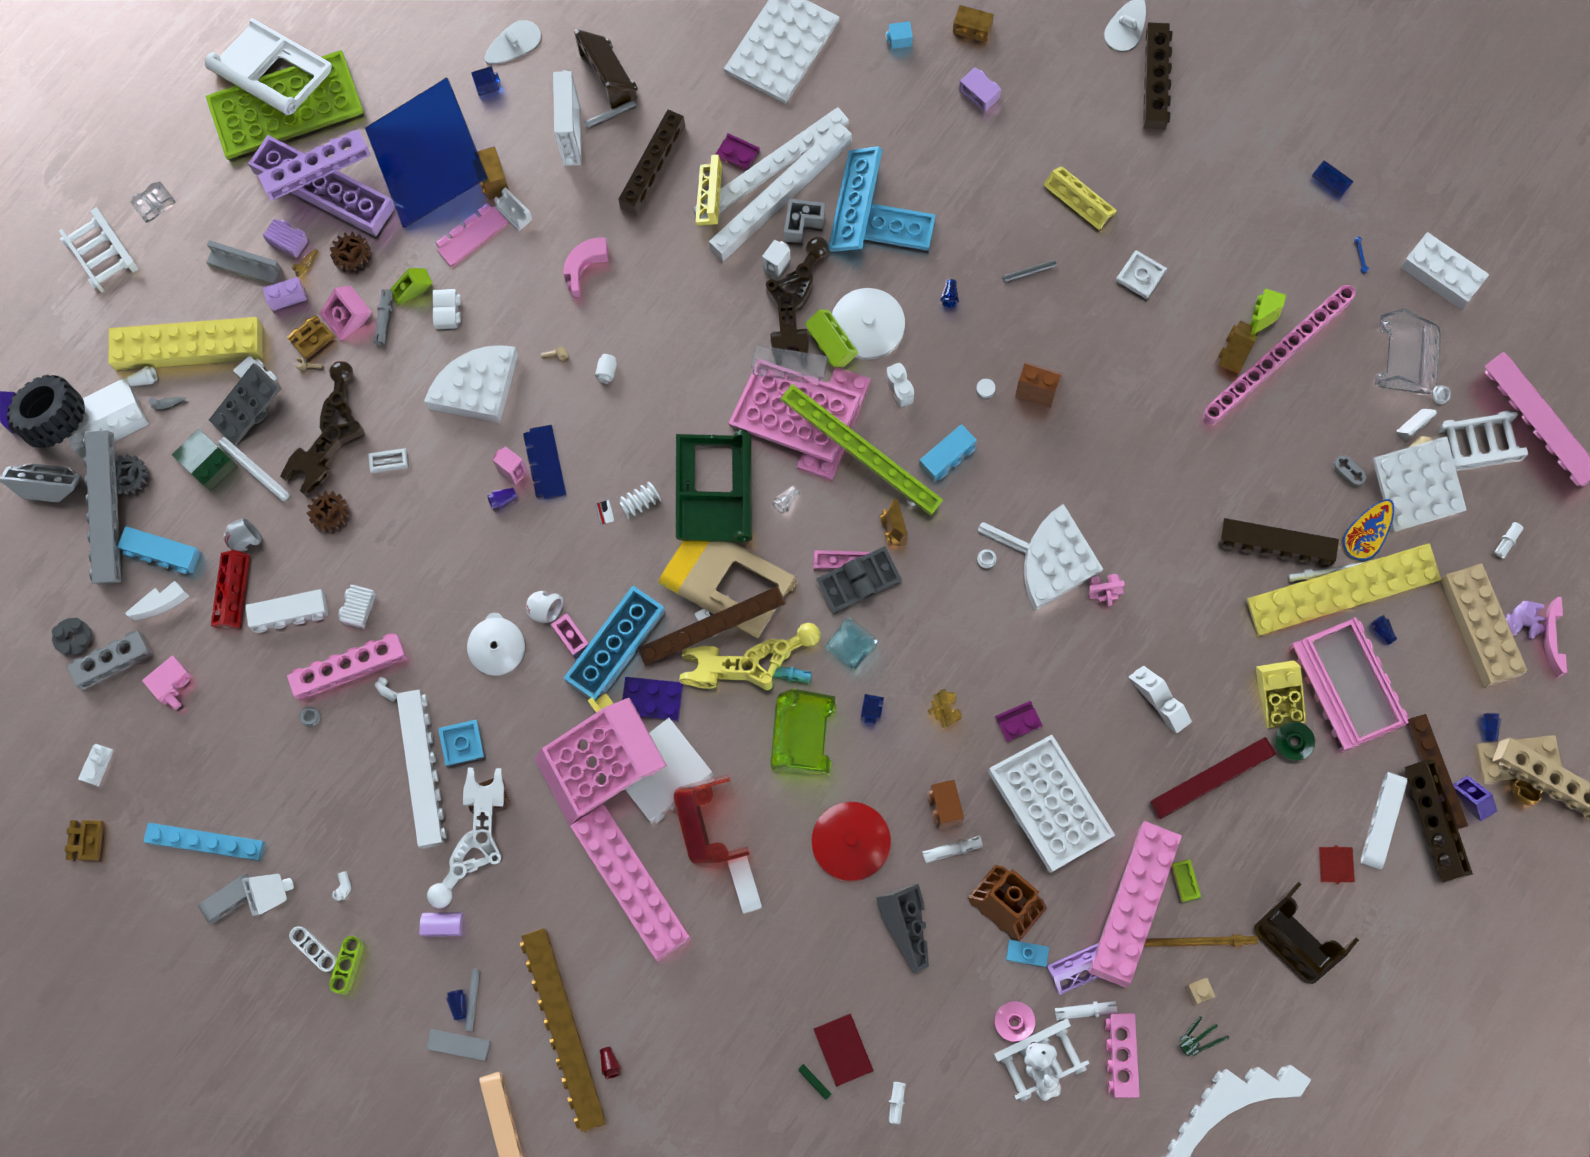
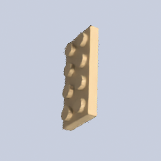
[1475,735,1562,784]

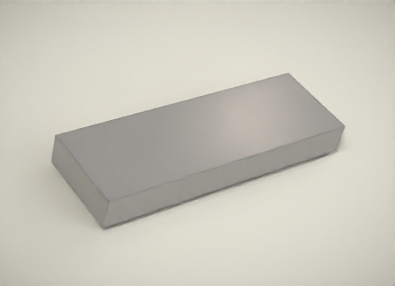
[426,1029,491,1061]

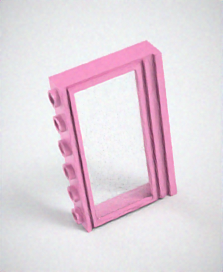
[1289,617,1409,753]

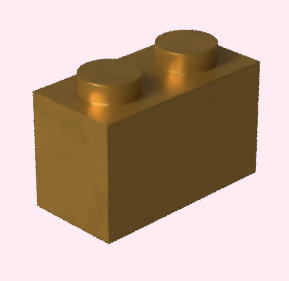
[953,5,994,41]

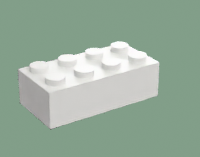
[1401,232,1489,310]

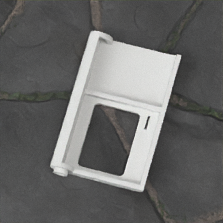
[205,18,332,115]

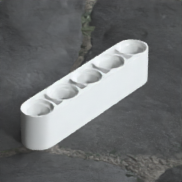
[1361,772,1407,870]

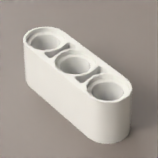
[727,853,762,914]
[289,926,337,973]

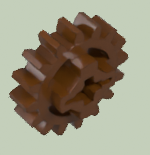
[330,232,371,272]
[307,491,349,532]

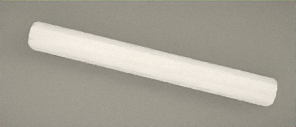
[218,437,290,502]

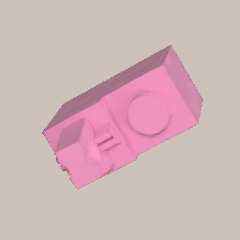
[142,655,192,710]

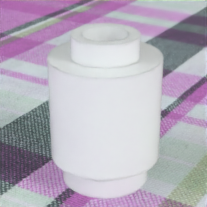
[595,354,617,383]

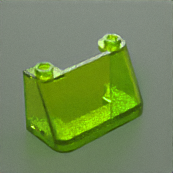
[771,689,836,775]

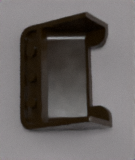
[574,29,638,109]

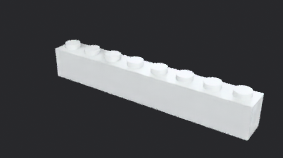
[396,689,447,849]

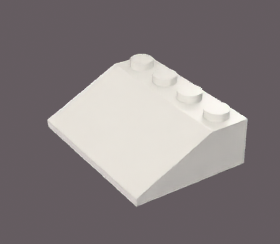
[68,378,149,459]

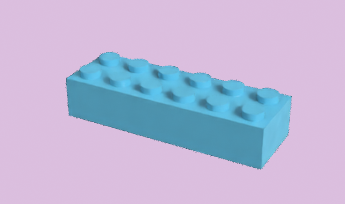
[564,586,666,700]

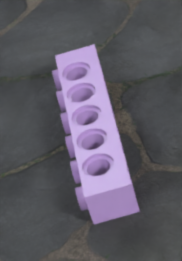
[258,129,371,201]

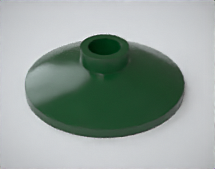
[1275,722,1315,761]

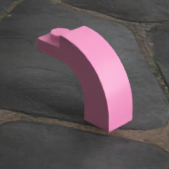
[563,237,609,298]

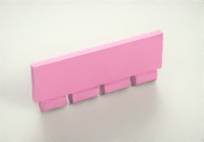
[436,203,508,267]

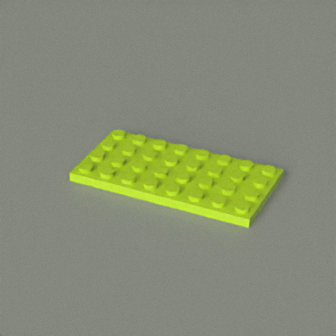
[205,50,364,160]

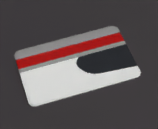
[595,500,614,525]

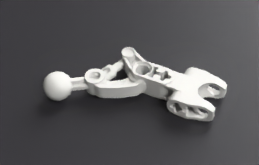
[427,767,504,908]

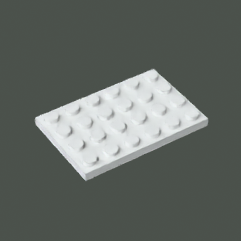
[724,0,839,104]
[987,735,1115,873]

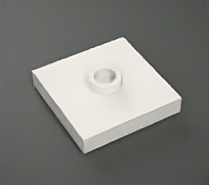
[1116,250,1167,299]

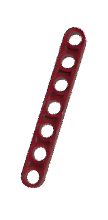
[1150,737,1276,819]

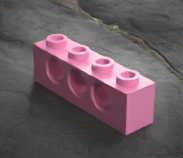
[1105,1013,1140,1098]

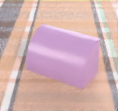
[419,912,463,937]

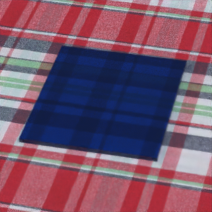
[365,77,488,228]

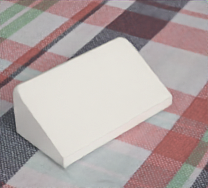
[1396,409,1437,441]

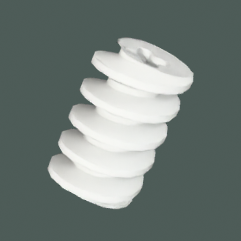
[619,482,662,519]

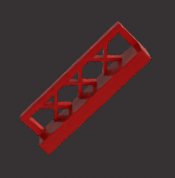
[211,550,250,629]

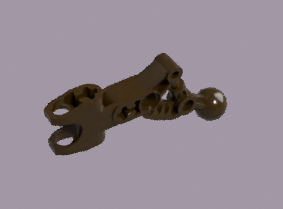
[766,237,829,367]
[280,360,364,496]

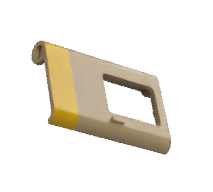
[658,541,798,638]

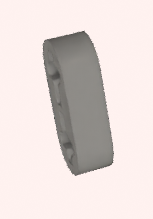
[1333,455,1366,487]

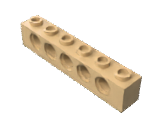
[1492,737,1590,819]

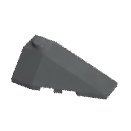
[876,884,929,973]

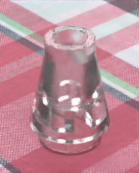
[773,486,800,513]

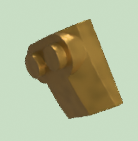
[879,498,908,546]

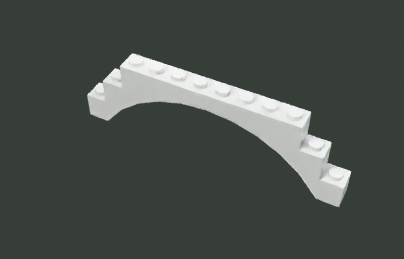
[1161,1065,1311,1157]

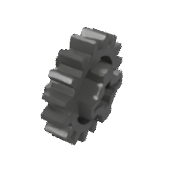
[115,454,149,496]

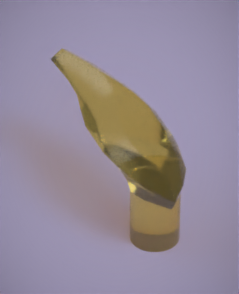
[292,249,318,277]

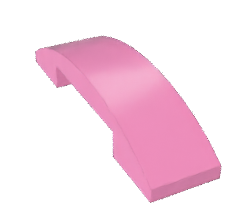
[1542,597,1567,677]

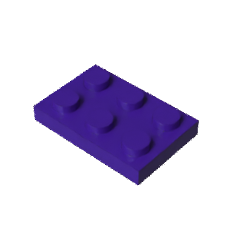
[622,677,683,722]

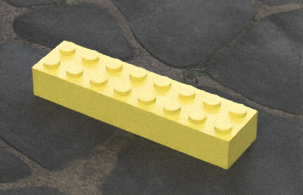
[108,317,263,371]

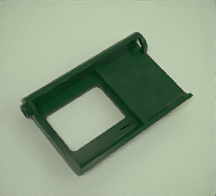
[676,430,752,542]

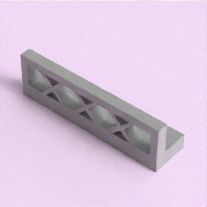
[206,240,282,285]

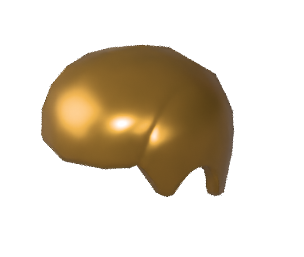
[1512,779,1542,806]

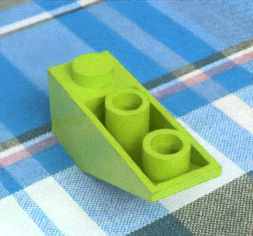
[1250,288,1286,335]

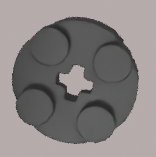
[52,618,93,657]

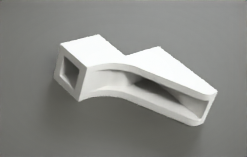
[1129,666,1192,733]

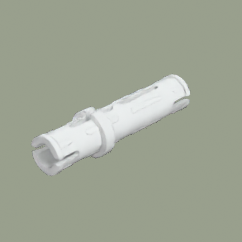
[922,835,983,864]
[1055,1000,1117,1021]

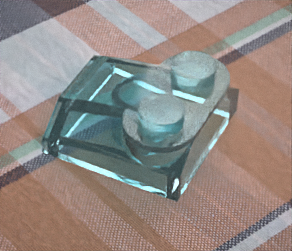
[824,617,879,672]

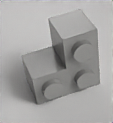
[784,199,826,243]

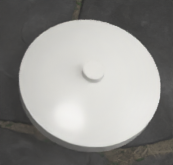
[832,288,905,360]

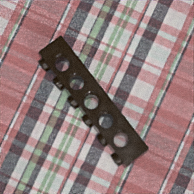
[1143,22,1173,130]
[618,109,685,216]
[1404,759,1473,882]

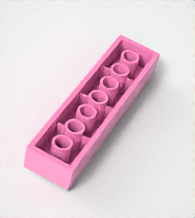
[1485,352,1590,487]
[570,804,691,962]
[1088,821,1182,988]

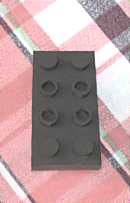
[209,363,282,445]
[816,546,902,614]

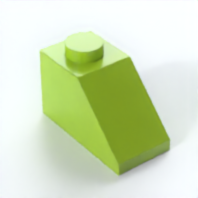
[390,268,433,305]

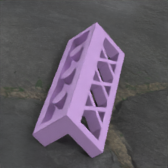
[1047,943,1099,995]

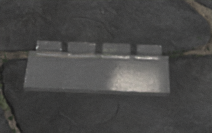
[751,345,828,385]

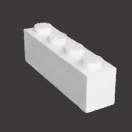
[245,589,329,633]

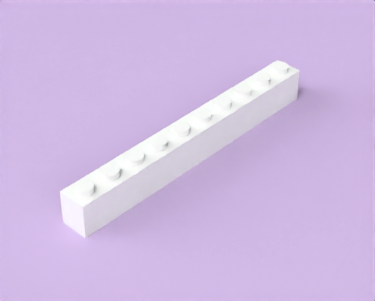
[709,122,852,262]

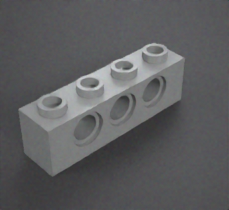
[67,631,153,690]

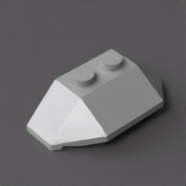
[0,463,81,503]

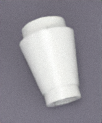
[127,366,158,387]

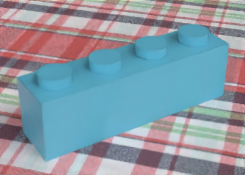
[117,526,201,574]

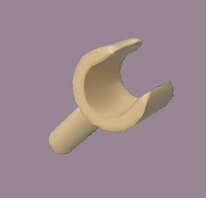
[541,346,569,360]
[295,357,323,371]

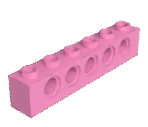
[287,633,408,701]

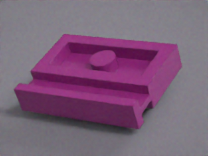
[715,133,760,171]
[995,700,1043,743]

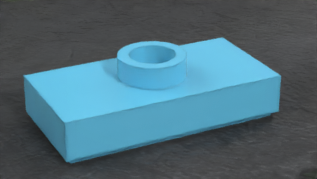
[1006,940,1049,968]

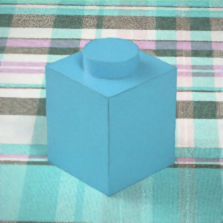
[885,21,913,49]

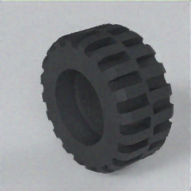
[7,375,85,448]

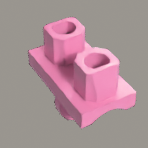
[1088,574,1125,606]

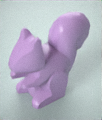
[1505,601,1546,640]

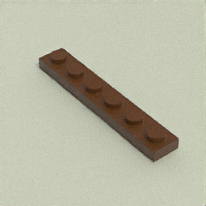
[1407,714,1468,829]

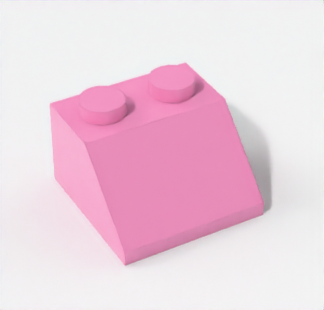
[319,285,372,340]

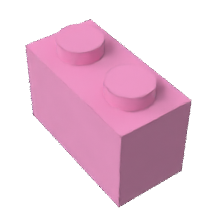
[493,446,528,485]
[551,614,589,660]

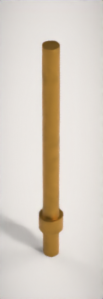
[1144,934,1258,947]

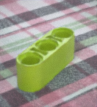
[329,936,364,995]

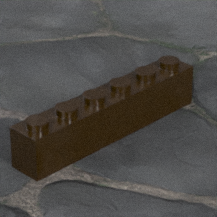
[1218,518,1339,567]

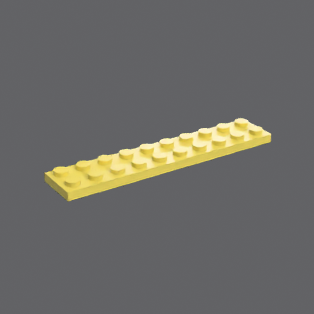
[1246,543,1441,636]

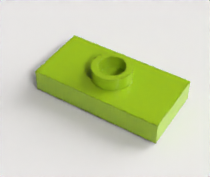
[1171,859,1202,903]

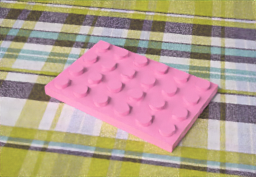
[728,359,862,463]

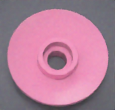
[995,1001,1036,1042]

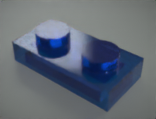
[1312,160,1354,197]

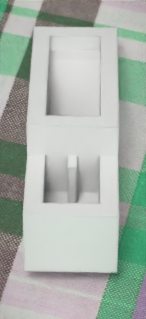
[125,581,190,621]

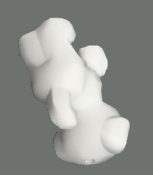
[1024,1042,1061,1101]

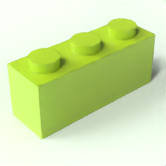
[805,309,859,367]

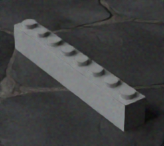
[83,430,121,585]

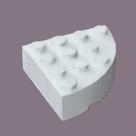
[424,345,518,423]
[1024,504,1103,611]

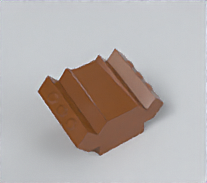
[968,865,1047,941]

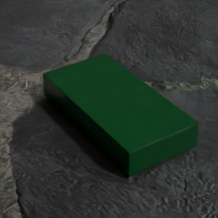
[798,1064,832,1100]

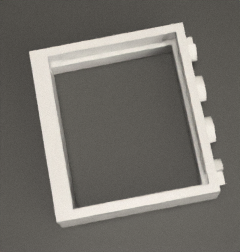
[553,70,581,166]

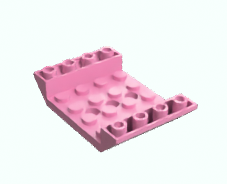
[534,698,667,825]

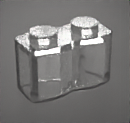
[130,181,176,223]

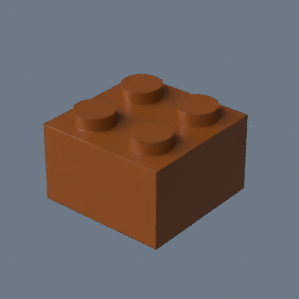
[927,780,964,830]

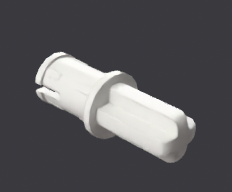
[1495,522,1524,558]
[889,1082,906,1124]

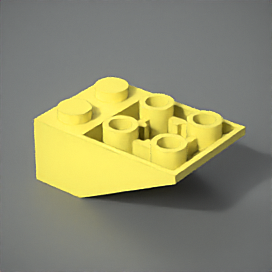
[1256,660,1306,728]

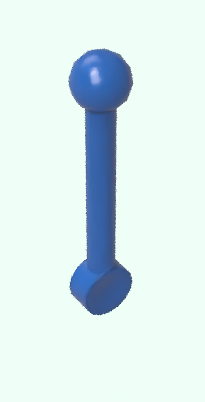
[1355,236,1369,273]

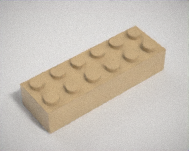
[1440,563,1528,688]

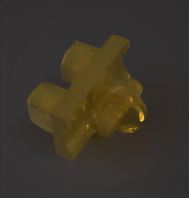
[928,689,962,728]

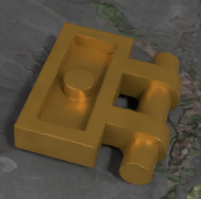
[286,314,335,360]
[64,820,104,861]

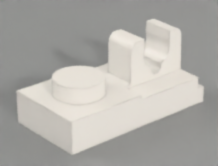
[78,744,114,786]

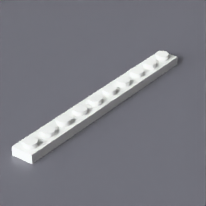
[693,107,849,219]

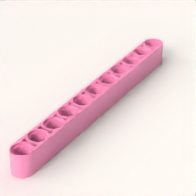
[1203,285,1356,425]

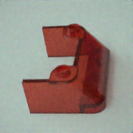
[674,774,749,864]

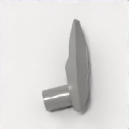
[149,397,186,409]

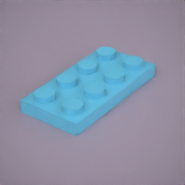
[864,203,936,251]

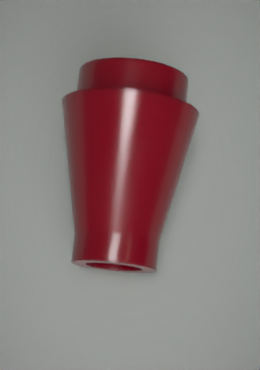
[599,1047,621,1079]

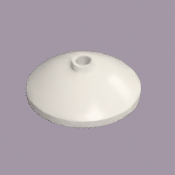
[467,618,525,676]

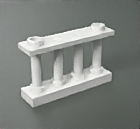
[59,207,139,293]
[1438,411,1528,471]
[993,1019,1090,1102]

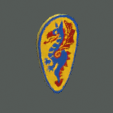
[1343,499,1394,560]

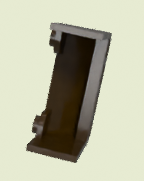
[1254,882,1359,984]

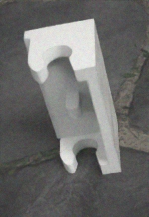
[494,187,532,231]

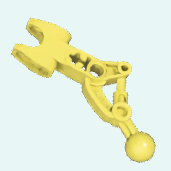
[680,622,821,690]

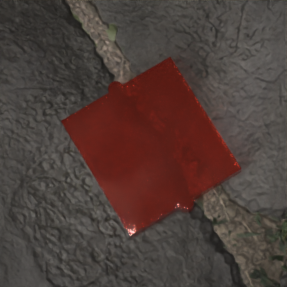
[1319,845,1355,884]

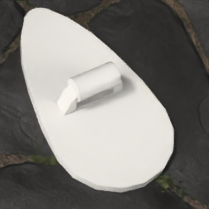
[1104,0,1146,52]
[484,20,541,64]

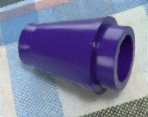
[487,487,517,509]

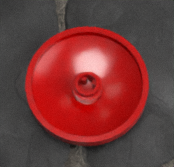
[812,802,891,882]

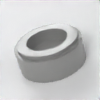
[300,707,320,727]

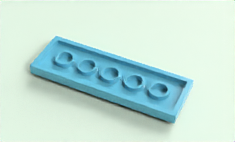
[829,146,882,252]

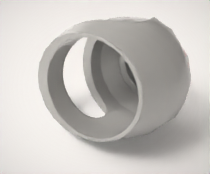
[224,518,263,552]

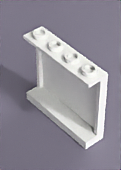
[625,718,713,824]

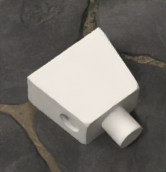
[242,873,294,916]

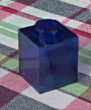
[471,66,500,96]

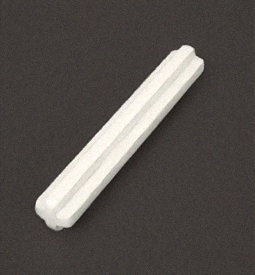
[978,522,1029,554]

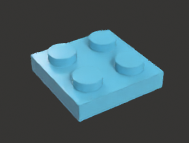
[438,720,485,767]

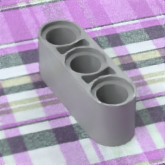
[198,874,249,924]

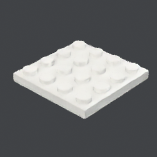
[1372,437,1466,532]

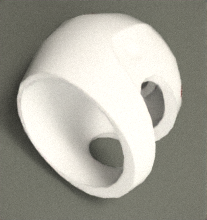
[526,591,564,623]

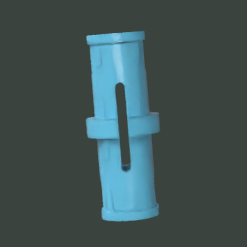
[773,666,812,684]

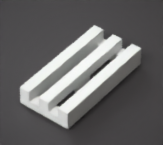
[368,448,409,473]

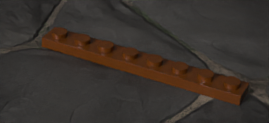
[638,586,786,666]

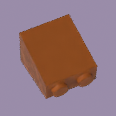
[1015,362,1062,408]

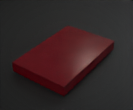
[813,1013,874,1087]

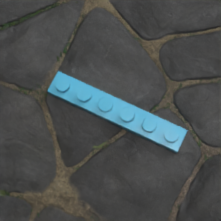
[143,823,264,861]

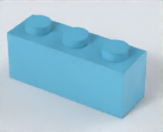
[919,424,977,482]

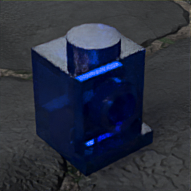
[860,694,884,726]

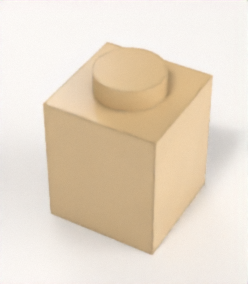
[1185,978,1216,1006]

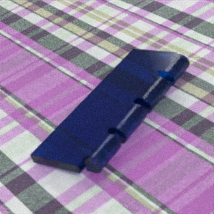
[523,424,566,499]

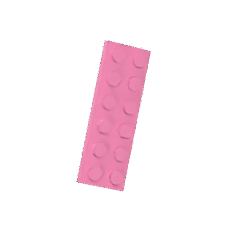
[797,367,871,481]

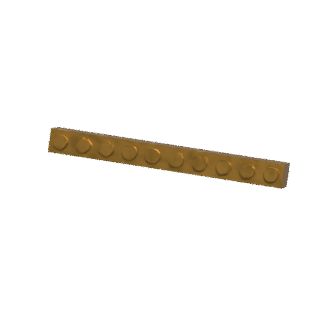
[520,928,607,1132]

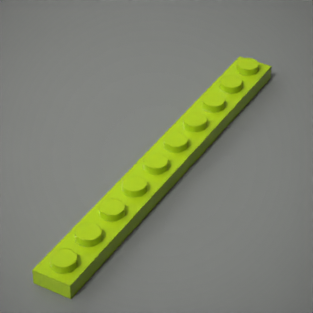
[780,384,943,516]

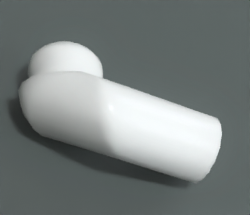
[375,677,398,702]
[332,871,352,901]

